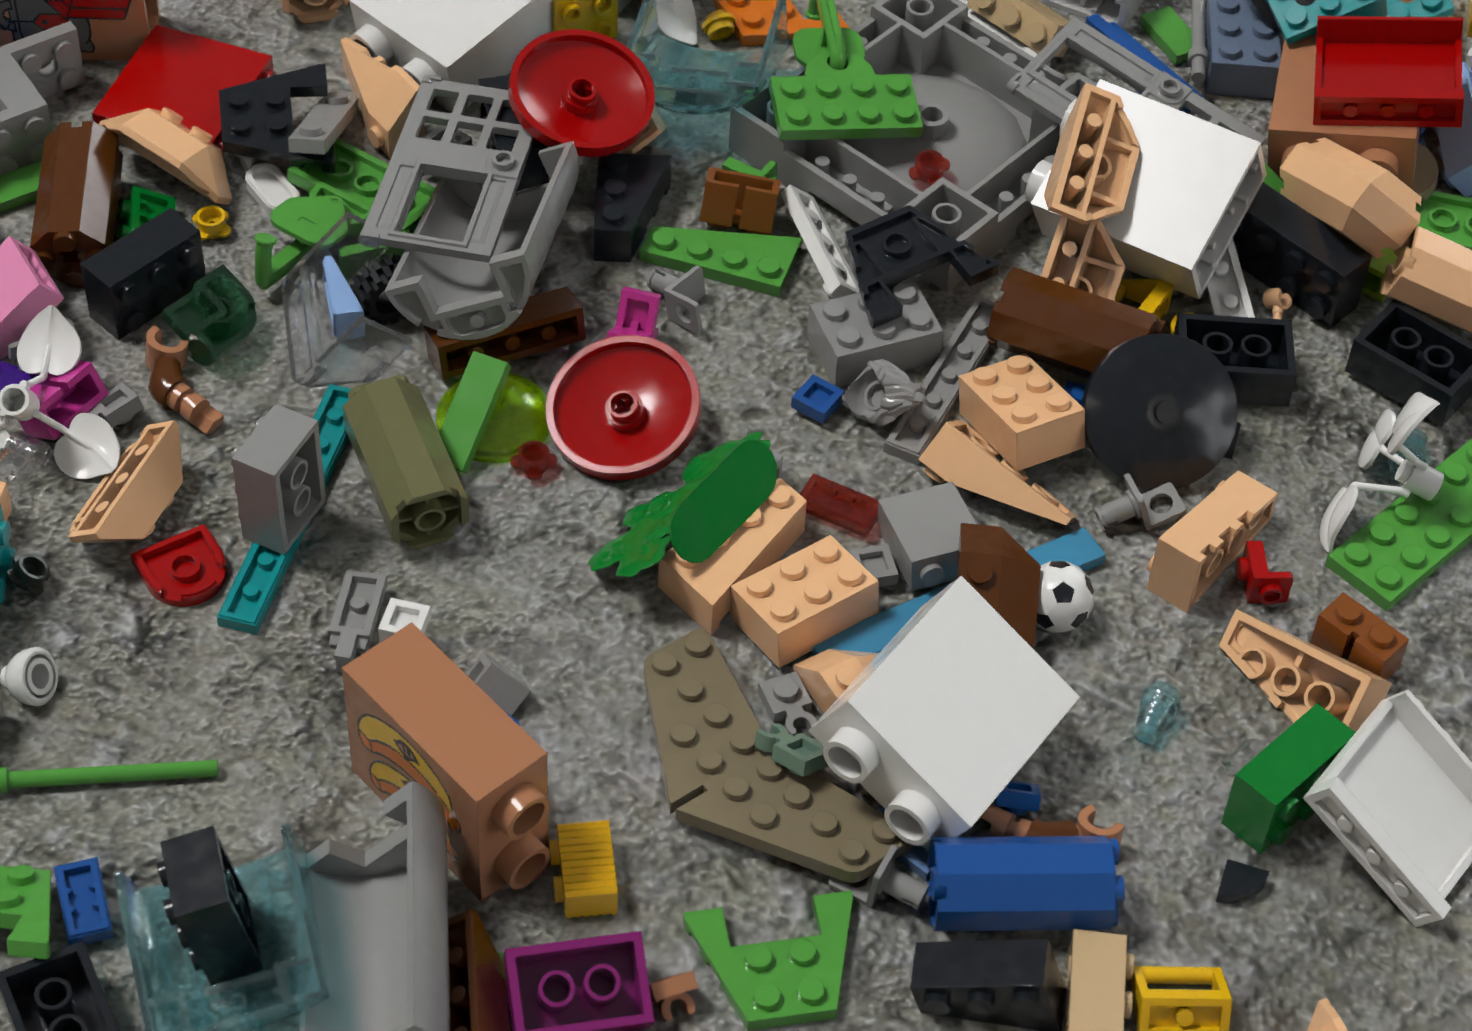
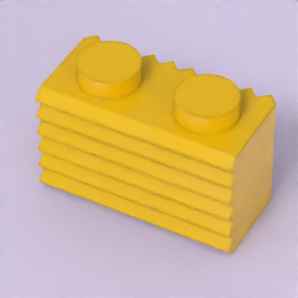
[549,820,618,919]

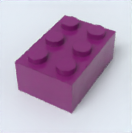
[503,931,654,1031]

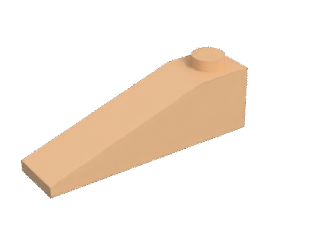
[340,37,425,159]
[918,420,1077,525]
[1219,609,1392,732]

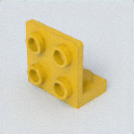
[552,0,618,38]

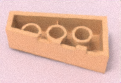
[1147,470,1278,613]
[658,478,807,636]

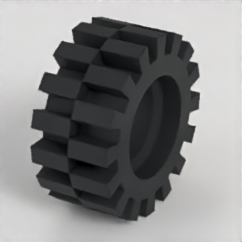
[350,254,405,326]

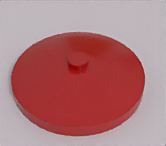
[508,29,655,157]
[546,335,702,481]

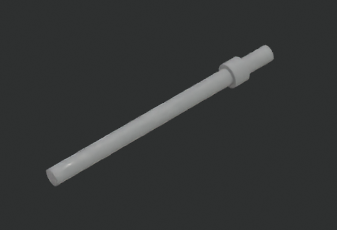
[1188,0,1209,84]

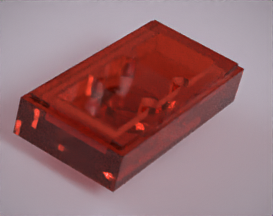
[800,473,878,538]

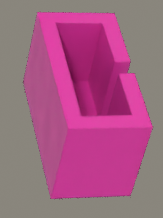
[18,361,109,440]

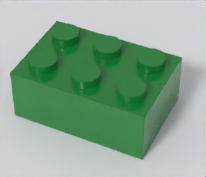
[1221,703,1356,855]

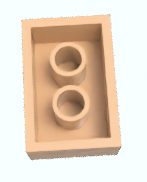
[959,353,1085,471]
[731,535,879,668]

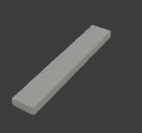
[883,296,995,465]

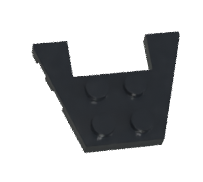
[219,64,335,173]
[845,205,1000,329]

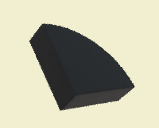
[1215,859,1270,904]

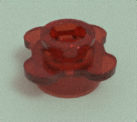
[909,150,950,186]
[510,441,557,481]

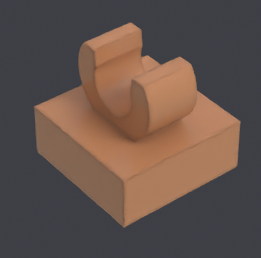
[649,970,698,1022]

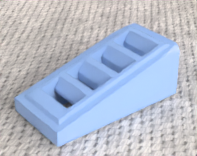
[322,256,365,338]

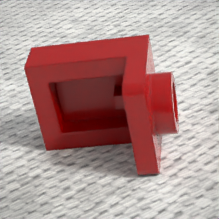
[1236,541,1293,605]

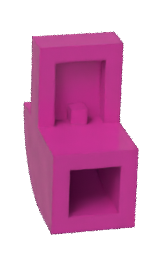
[607,286,662,339]

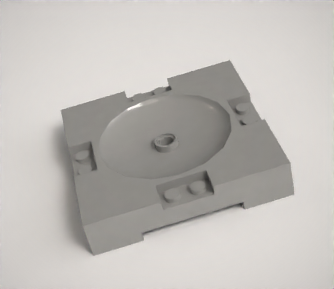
[728,0,1097,292]

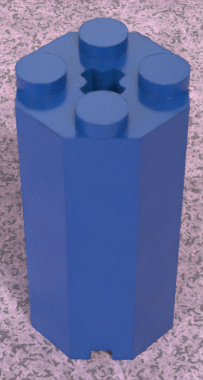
[927,836,1125,931]

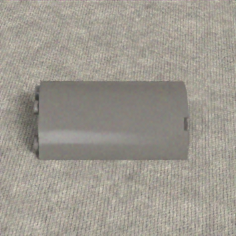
[384,141,579,340]
[299,781,450,1031]

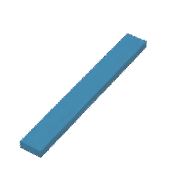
[810,527,1106,656]

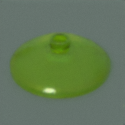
[436,373,549,463]

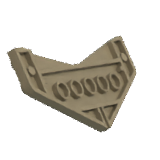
[643,627,914,883]

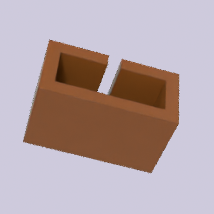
[699,167,781,234]
[1310,592,1409,680]

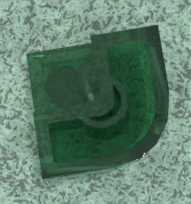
[161,264,257,366]

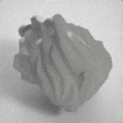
[842,359,926,426]

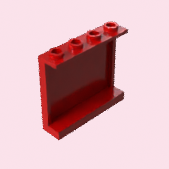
[1313,16,1464,128]
[92,24,277,160]

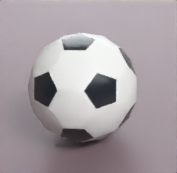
[1036,561,1095,633]

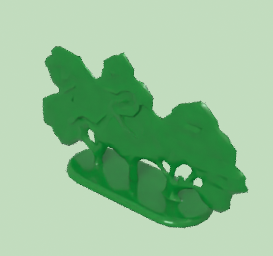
[588,432,777,577]

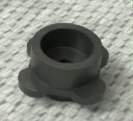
[6,553,50,596]

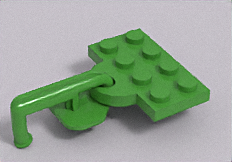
[768,0,923,141]
[254,138,435,290]

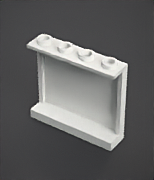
[1303,689,1472,927]

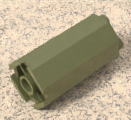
[343,375,469,550]

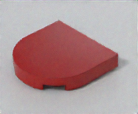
[130,524,227,607]

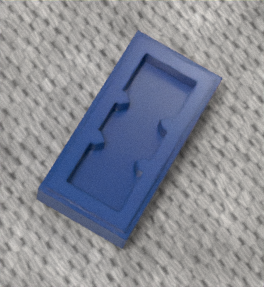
[53,857,114,946]

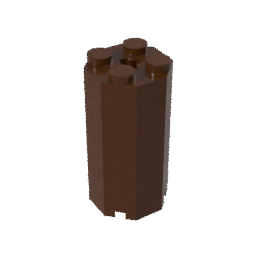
[30,121,123,288]
[986,267,1166,378]

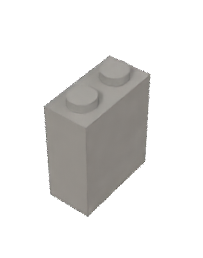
[878,482,977,591]

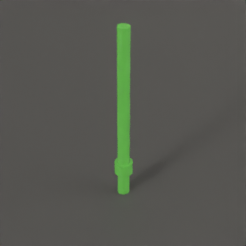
[0,760,219,793]

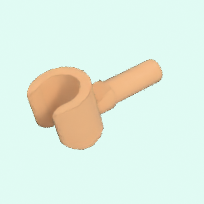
[1262,288,1292,319]

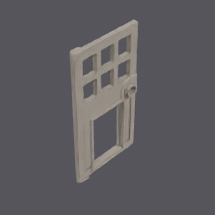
[1005,16,1266,146]
[358,75,535,263]

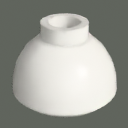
[0,647,58,706]

